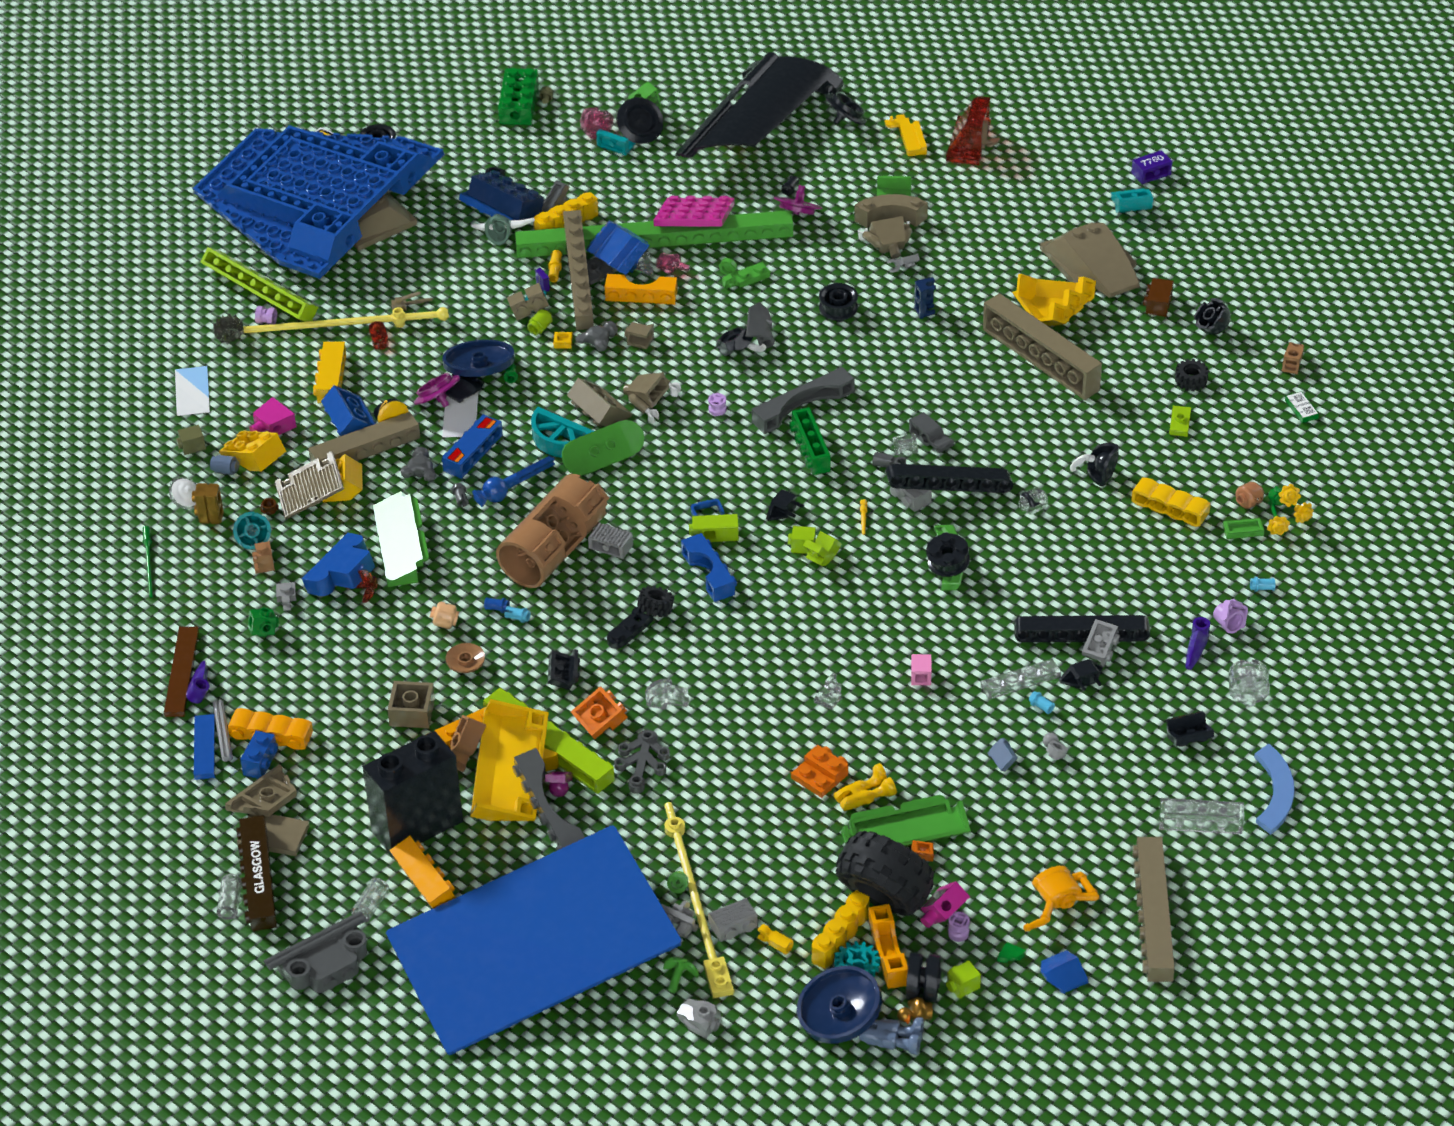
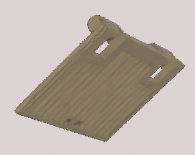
[275,451,344,519]

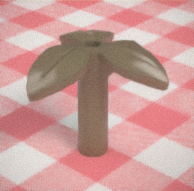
[973,120,1000,149]

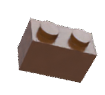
[1143,278,1174,317]

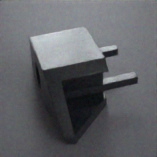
[766,489,804,521]
[1059,659,1103,691]

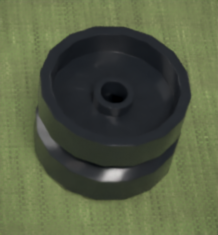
[906,952,942,1002]

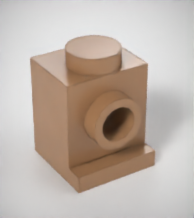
[252,541,274,574]

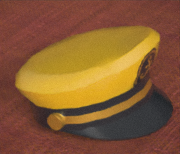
[373,399,409,423]

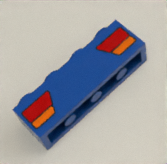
[442,414,503,479]

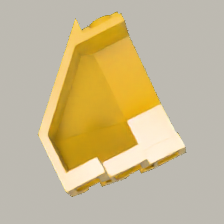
[1012,273,1096,326]

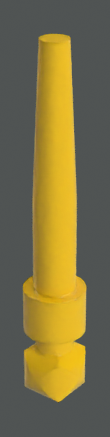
[860,499,867,535]

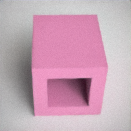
[911,654,931,685]

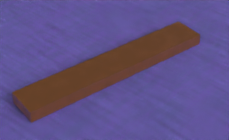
[164,627,199,717]

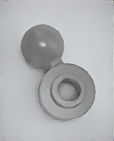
[1043,733,1068,760]

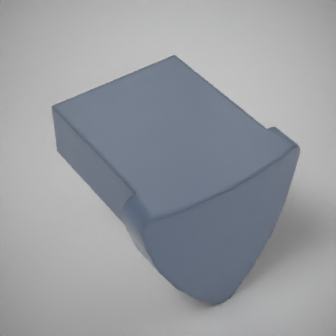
[988,738,1018,772]

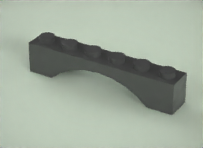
[752,367,855,434]
[512,748,585,851]

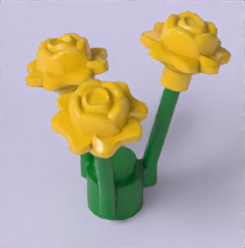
[1267,484,1313,535]

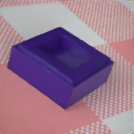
[535,268,550,292]

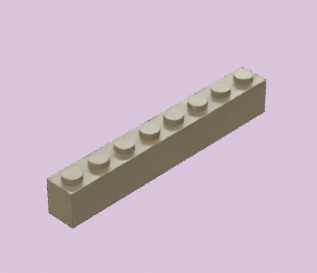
[563,210,594,330]
[1132,837,1174,982]

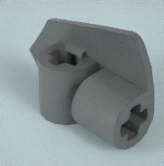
[745,302,775,349]

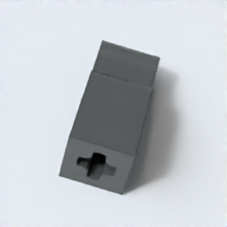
[909,412,954,453]

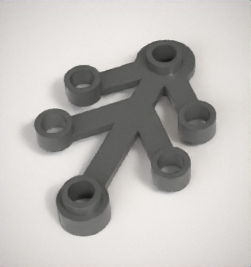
[614,730,670,794]

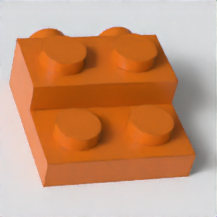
[570,686,628,740]
[791,744,848,798]

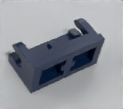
[914,277,936,319]

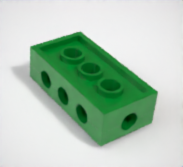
[498,68,539,125]

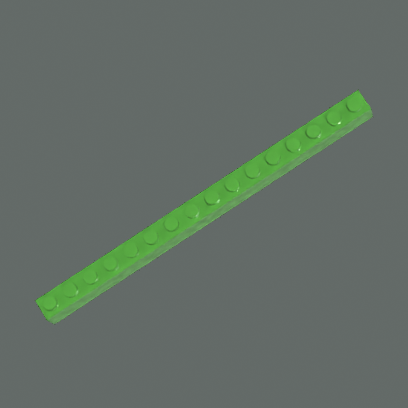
[515,210,793,258]

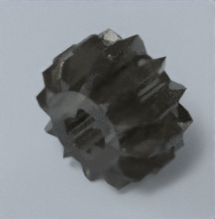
[213,313,244,344]

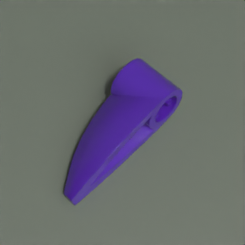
[1185,617,1210,670]
[186,661,210,704]

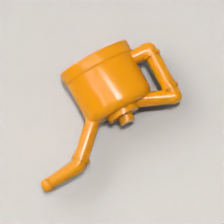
[1023,866,1099,932]

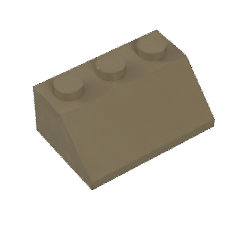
[567,377,633,427]

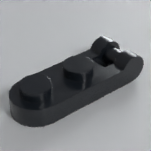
[607,607,653,649]

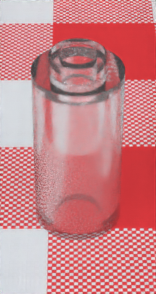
[216,874,242,920]
[351,878,389,923]

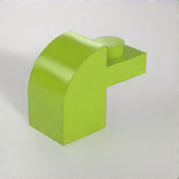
[803,531,842,566]

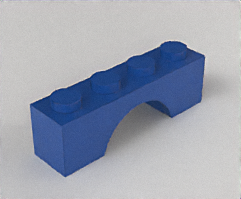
[681,533,737,602]

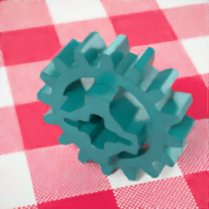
[834,941,881,978]

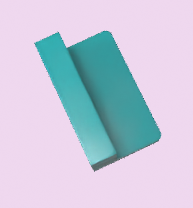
[596,129,635,156]

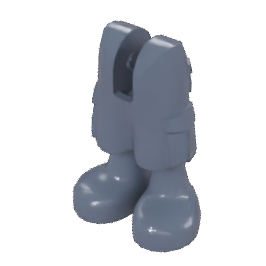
[859,1017,924,1055]

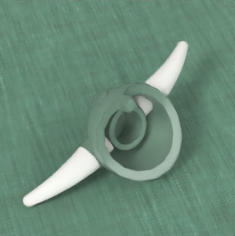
[471,214,535,245]

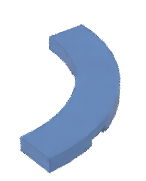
[1254,744,1294,835]

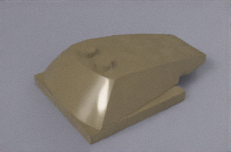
[354,192,417,251]
[1040,223,1140,298]

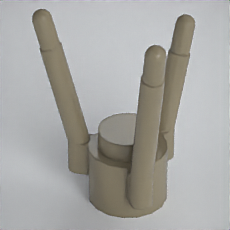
[391,291,433,313]

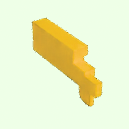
[885,114,927,156]

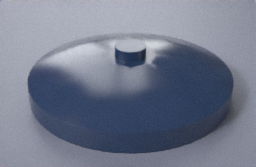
[442,339,515,377]
[797,966,882,1043]

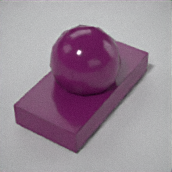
[545,771,573,797]

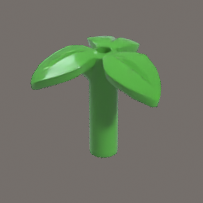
[663,956,699,993]

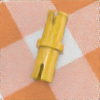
[548,250,562,282]

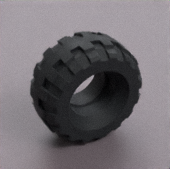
[836,831,934,916]

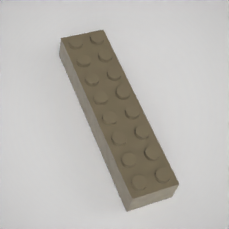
[983,293,1102,400]

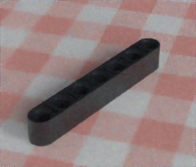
[885,464,1013,493]
[1014,615,1150,642]

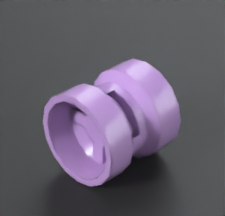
[255,306,277,324]
[948,912,970,942]

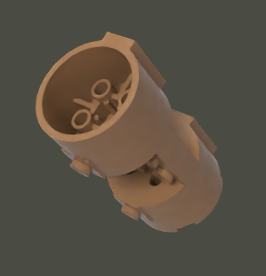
[496,474,609,588]

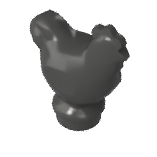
[575,321,618,351]
[401,447,437,481]

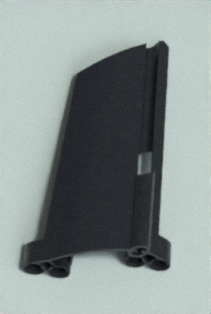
[675,52,844,158]

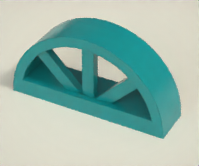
[531,407,594,458]

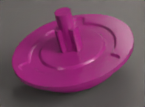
[774,185,823,215]
[414,373,460,407]

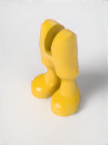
[833,763,897,811]

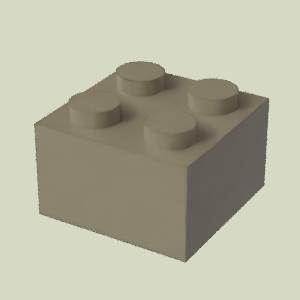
[387,681,435,728]

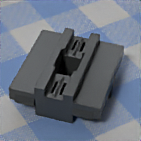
[586,257,614,285]

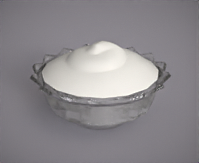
[169,476,198,509]

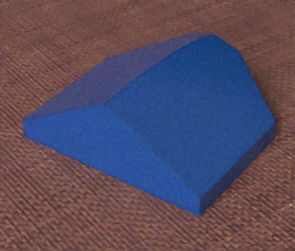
[1041,950,1089,993]

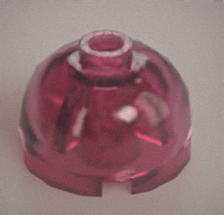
[580,108,614,139]

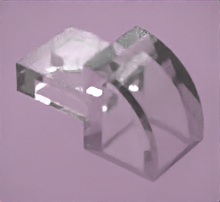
[645,679,689,709]

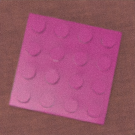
[653,196,735,227]

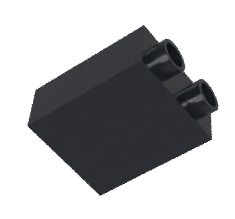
[362,730,463,858]

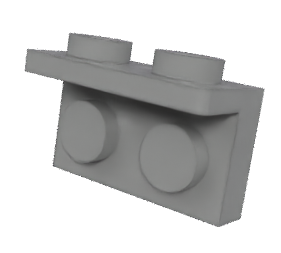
[1082,619,1120,667]

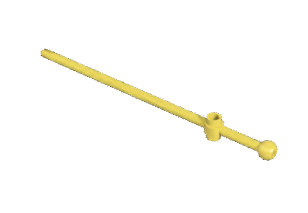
[236,307,449,334]

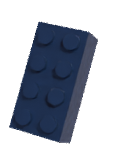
[468,170,545,220]

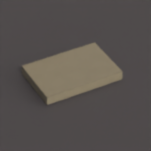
[237,814,310,856]

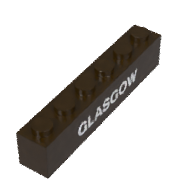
[236,815,277,932]

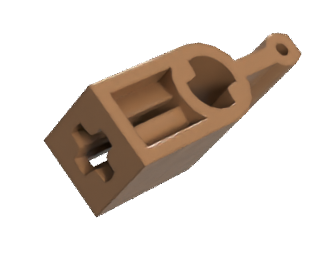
[450,715,486,772]

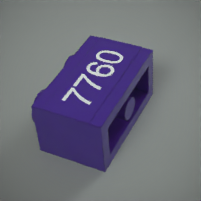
[1131,150,1172,184]

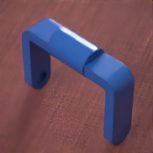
[691,499,725,516]

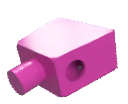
[250,397,296,435]
[920,881,970,928]

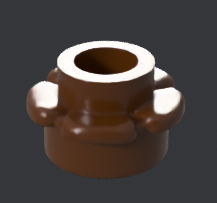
[260,498,279,515]

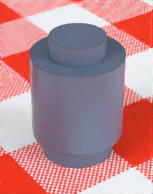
[210,455,239,475]

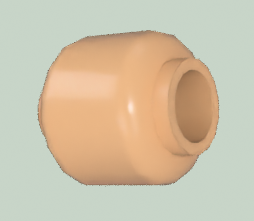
[430,602,460,629]

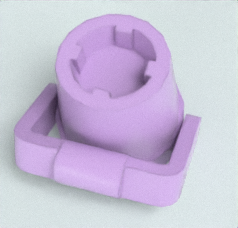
[1213,599,1248,634]

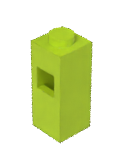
[689,514,739,542]

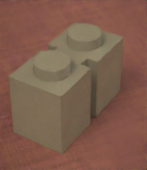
[507,283,549,321]

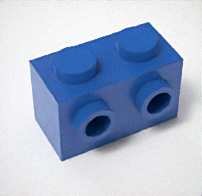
[240,731,278,779]

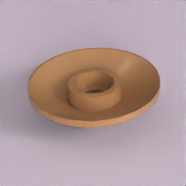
[446,643,485,673]

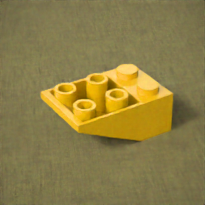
[219,430,286,472]

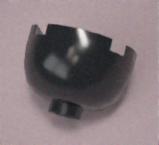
[1194,298,1231,335]

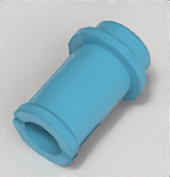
[1250,577,1276,592]
[504,606,531,623]
[1029,691,1055,714]

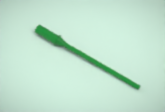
[142,526,153,598]

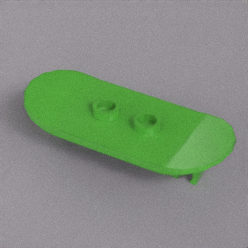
[562,420,645,476]

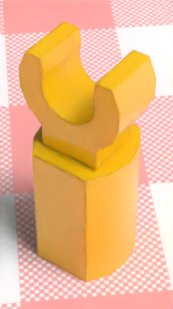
[758,924,793,955]

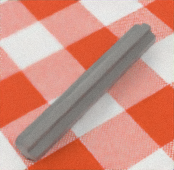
[213,699,233,762]

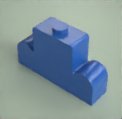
[302,533,375,596]

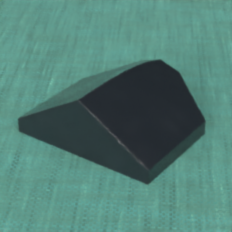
[444,374,485,403]

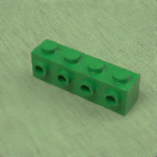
[789,407,831,475]

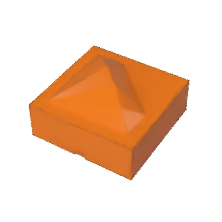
[911,840,934,862]

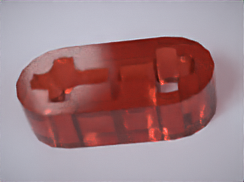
[369,321,389,350]

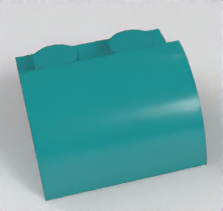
[1111,188,1153,213]

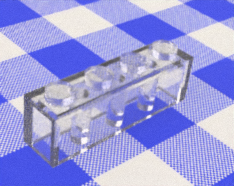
[1159,798,1244,834]

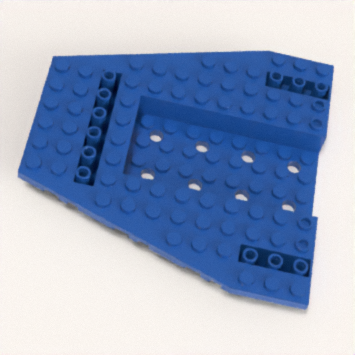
[193,125,444,279]

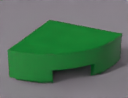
[997,942,1026,963]

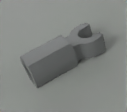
[872,452,906,468]

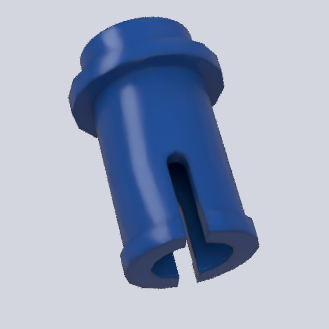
[484,597,510,613]

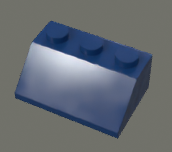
[321,385,376,436]

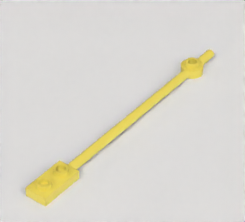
[664,802,734,999]

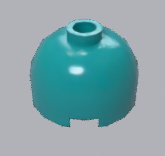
[233,512,271,550]

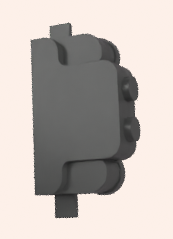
[263,911,367,993]

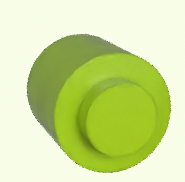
[527,309,552,335]

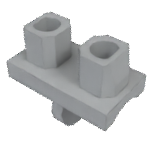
[661,901,699,938]

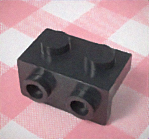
[548,649,580,690]
[1166,711,1214,747]

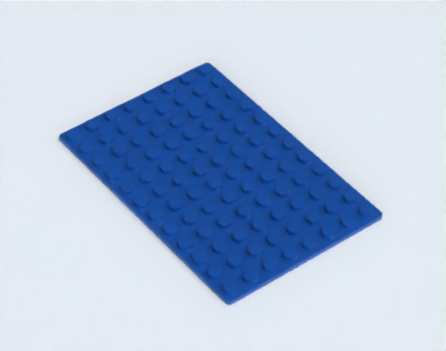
[386,825,682,1055]

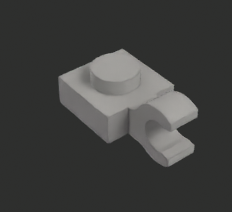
[887,253,920,273]
[276,582,296,611]

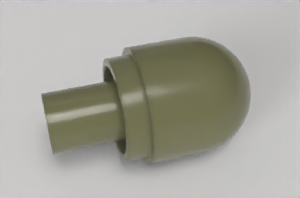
[539,86,553,104]

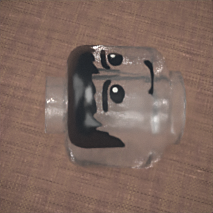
[1019,487,1048,515]

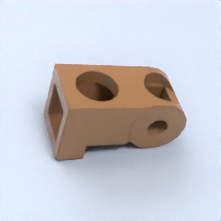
[1282,342,1305,374]

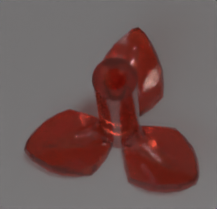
[346,570,378,603]

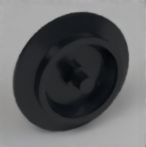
[825,92,866,125]
[616,97,664,144]

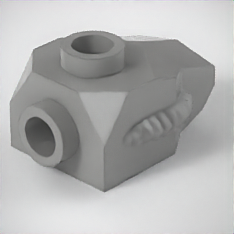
[677,998,721,1039]

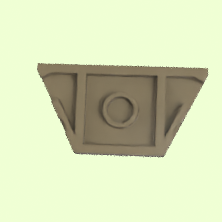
[225,764,297,817]

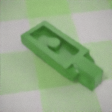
[722,262,771,289]

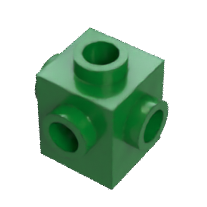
[248,607,279,637]

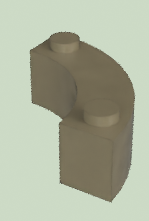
[854,194,928,228]

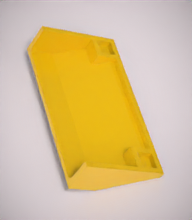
[470,699,549,821]

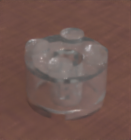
[1228,659,1270,707]

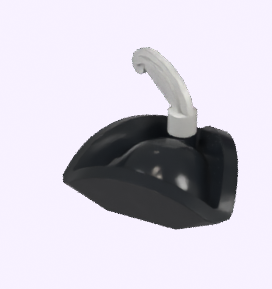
[716,326,766,356]
[1070,443,1119,487]

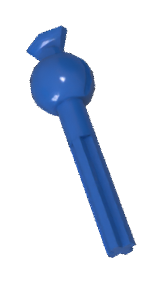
[472,455,555,507]

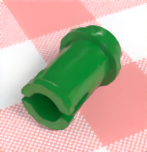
[504,362,518,384]

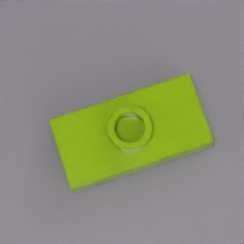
[1169,406,1191,437]

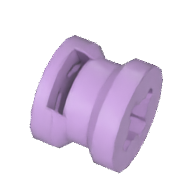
[708,393,727,416]

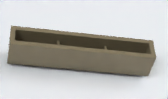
[308,412,420,462]

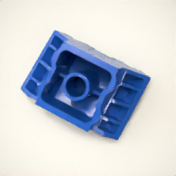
[586,220,650,275]

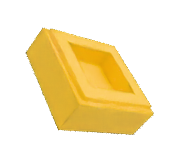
[553,332,573,349]

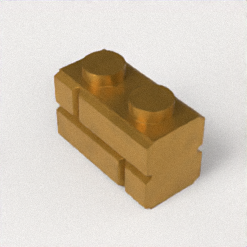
[192,483,224,524]

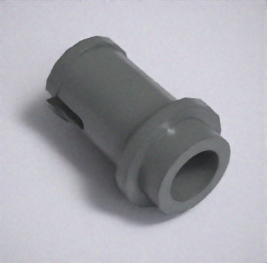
[451,483,469,507]

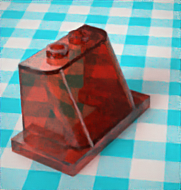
[946,97,991,165]

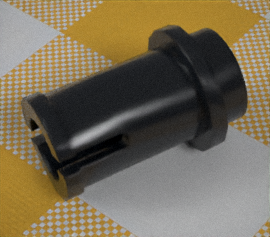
[782,176,799,195]

